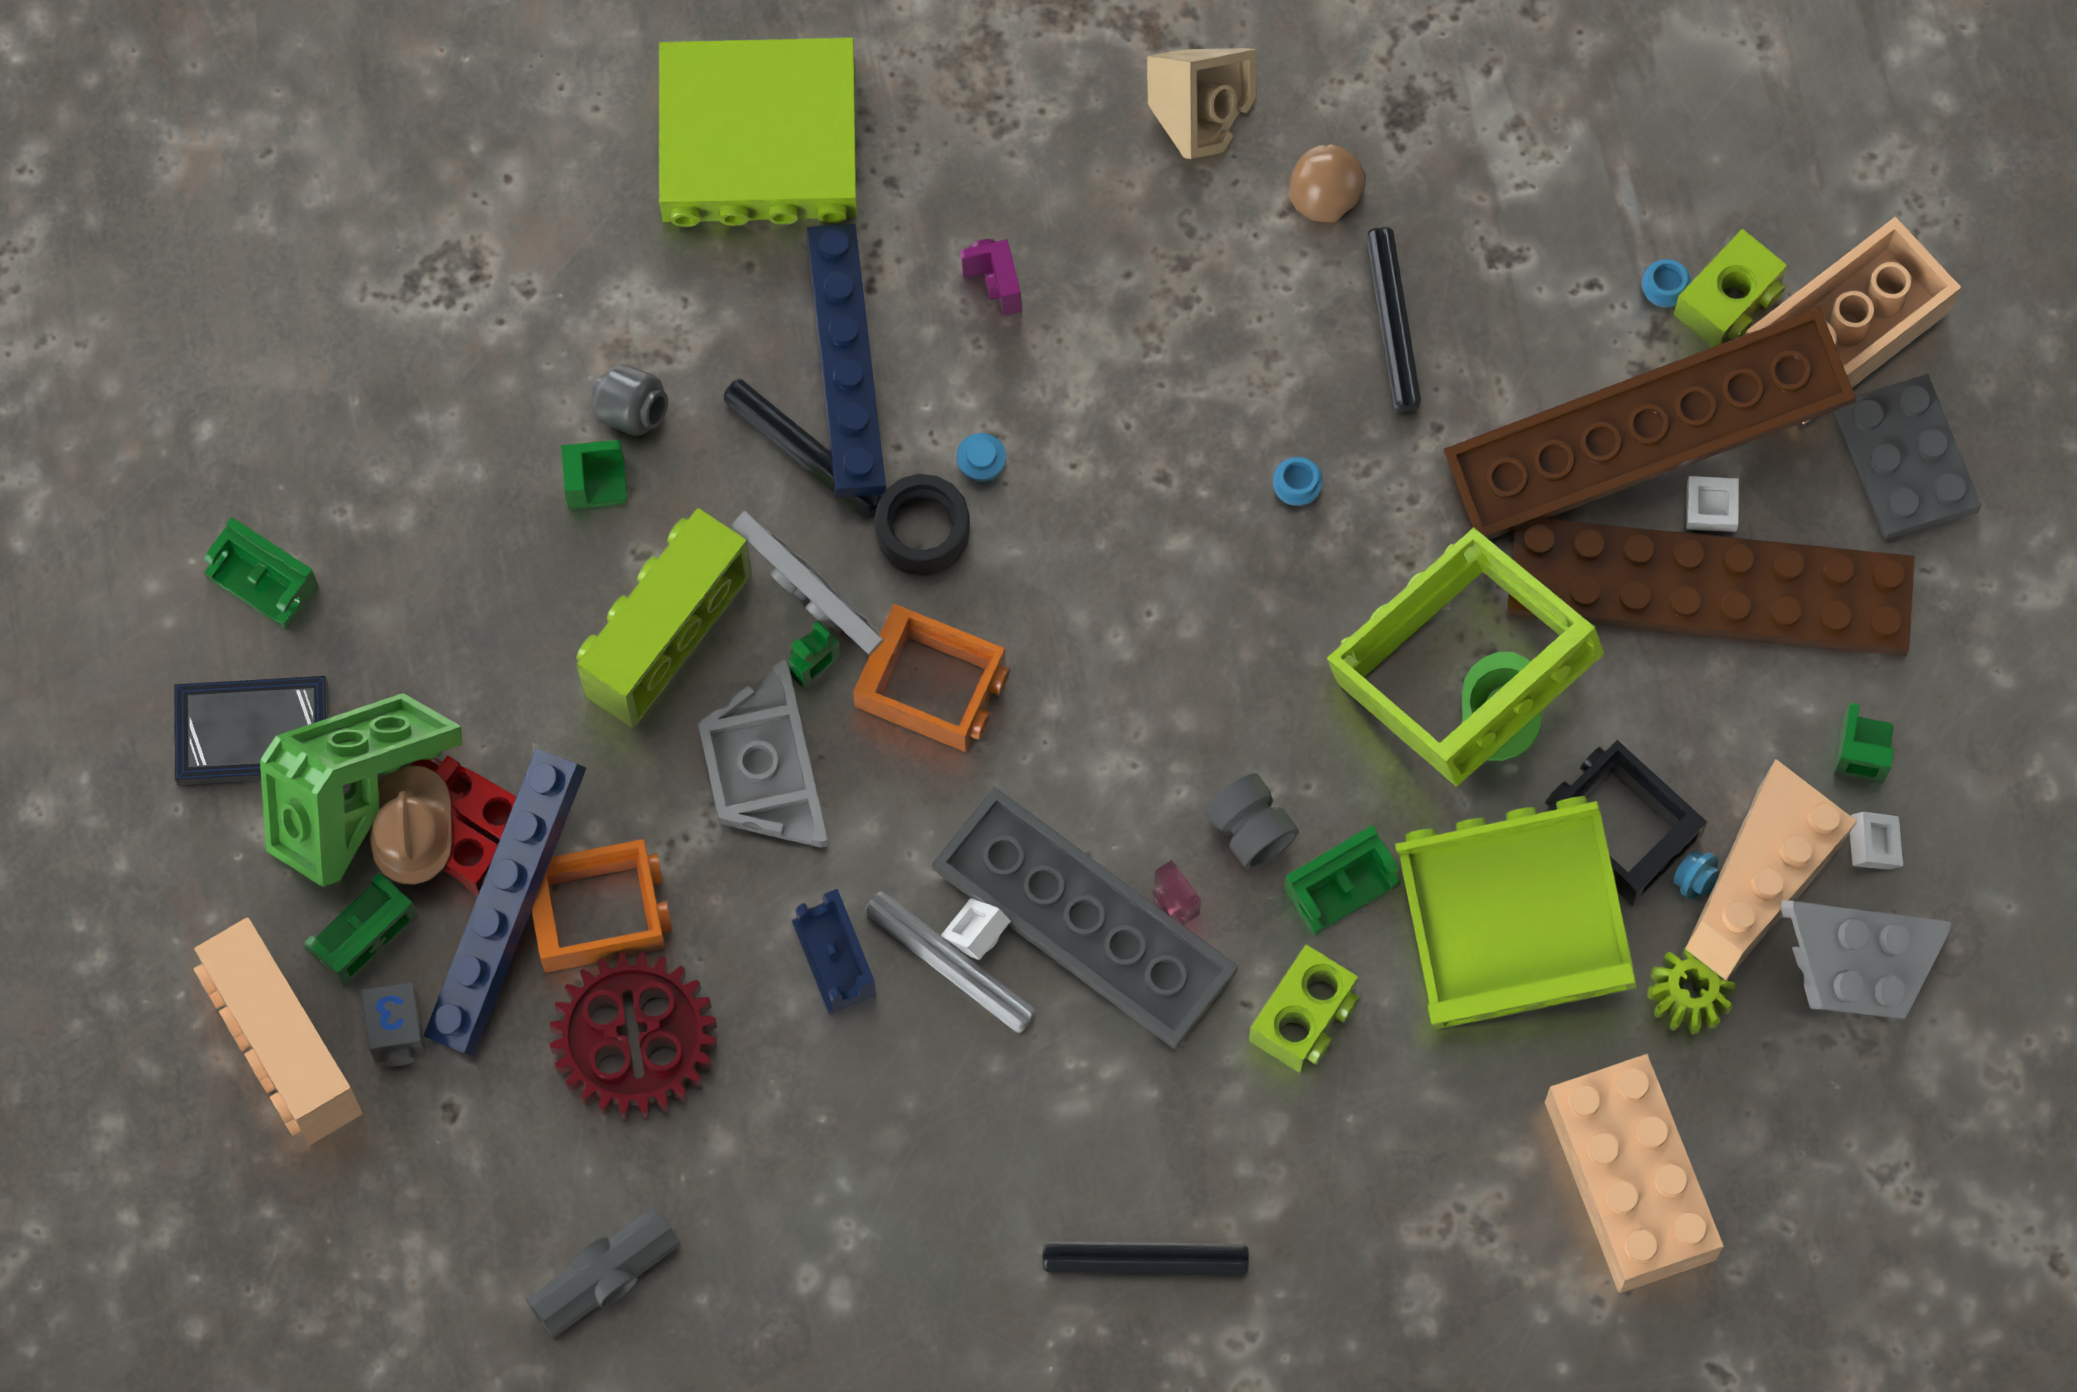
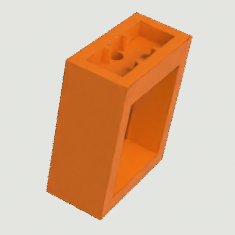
[853,604,1011,752]
[531,839,672,973]

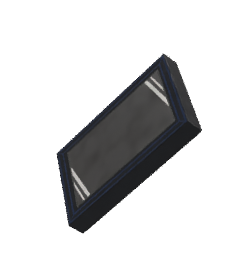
[174,676,328,785]

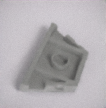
[731,511,884,655]
[698,659,829,848]
[1781,900,1951,1019]

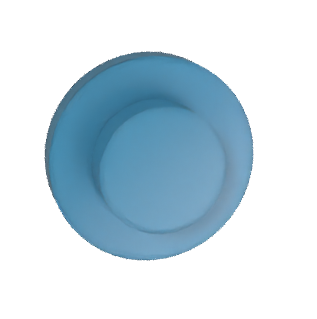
[1642,259,1691,307]
[957,433,1006,482]
[1273,457,1323,506]
[1674,850,1720,899]

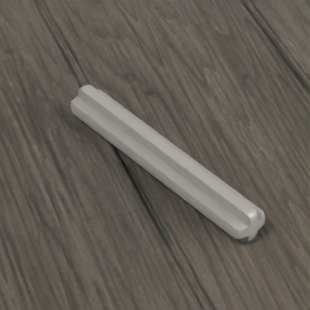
[865,891,1035,1033]

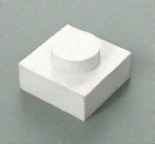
[1686,476,1739,532]
[1850,812,1903,870]
[941,898,1011,960]

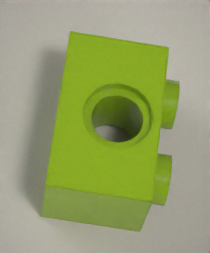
[1673,229,1788,347]

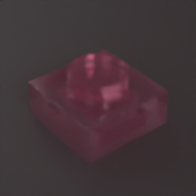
[1152,860,1201,925]

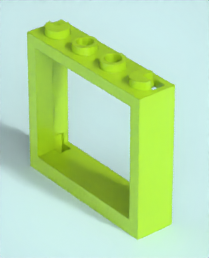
[1327,527,1605,787]

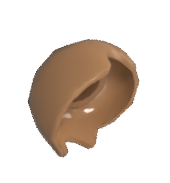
[1288,144,1366,223]

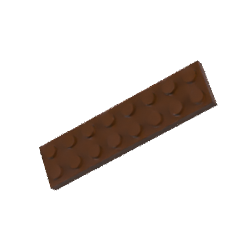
[1444,307,1856,540]
[1506,519,1915,656]

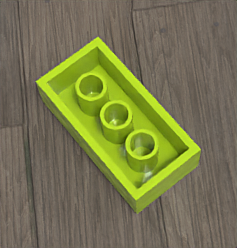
[576,508,752,729]

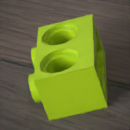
[1249,944,1360,1074]

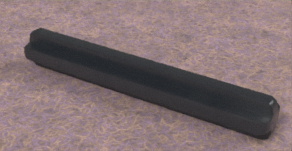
[1367,227,1421,412]
[723,378,882,517]
[1042,1242,1249,1275]

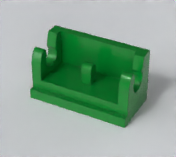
[203,517,319,629]
[1284,824,1401,936]
[304,872,418,987]

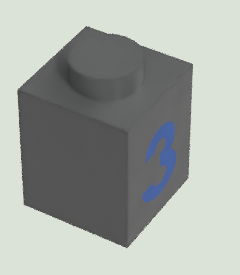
[361,982,426,1066]

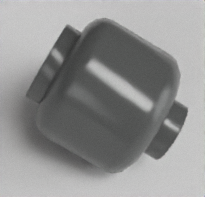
[591,365,668,436]

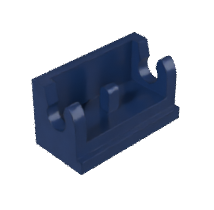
[792,889,876,1014]

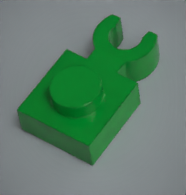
[788,621,841,690]

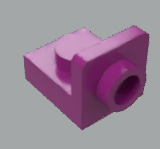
[960,239,1022,316]

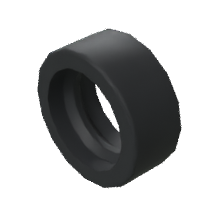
[875,474,970,575]

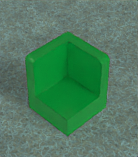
[561,440,628,509]
[1834,702,1894,783]

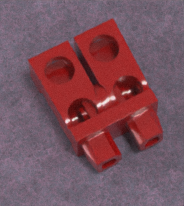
[411,755,517,897]

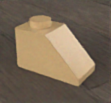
[1147,48,1256,159]

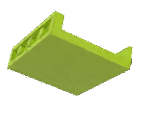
[659,38,857,227]
[1395,796,1638,1030]

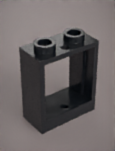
[1545,740,1707,906]

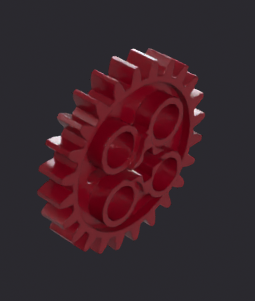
[549,952,717,1119]

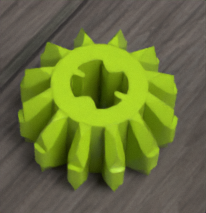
[1647,946,1736,1035]

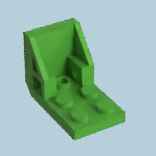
[260,693,462,887]

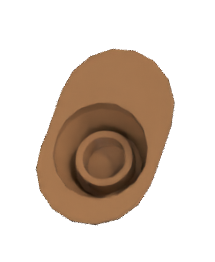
[370,765,452,885]

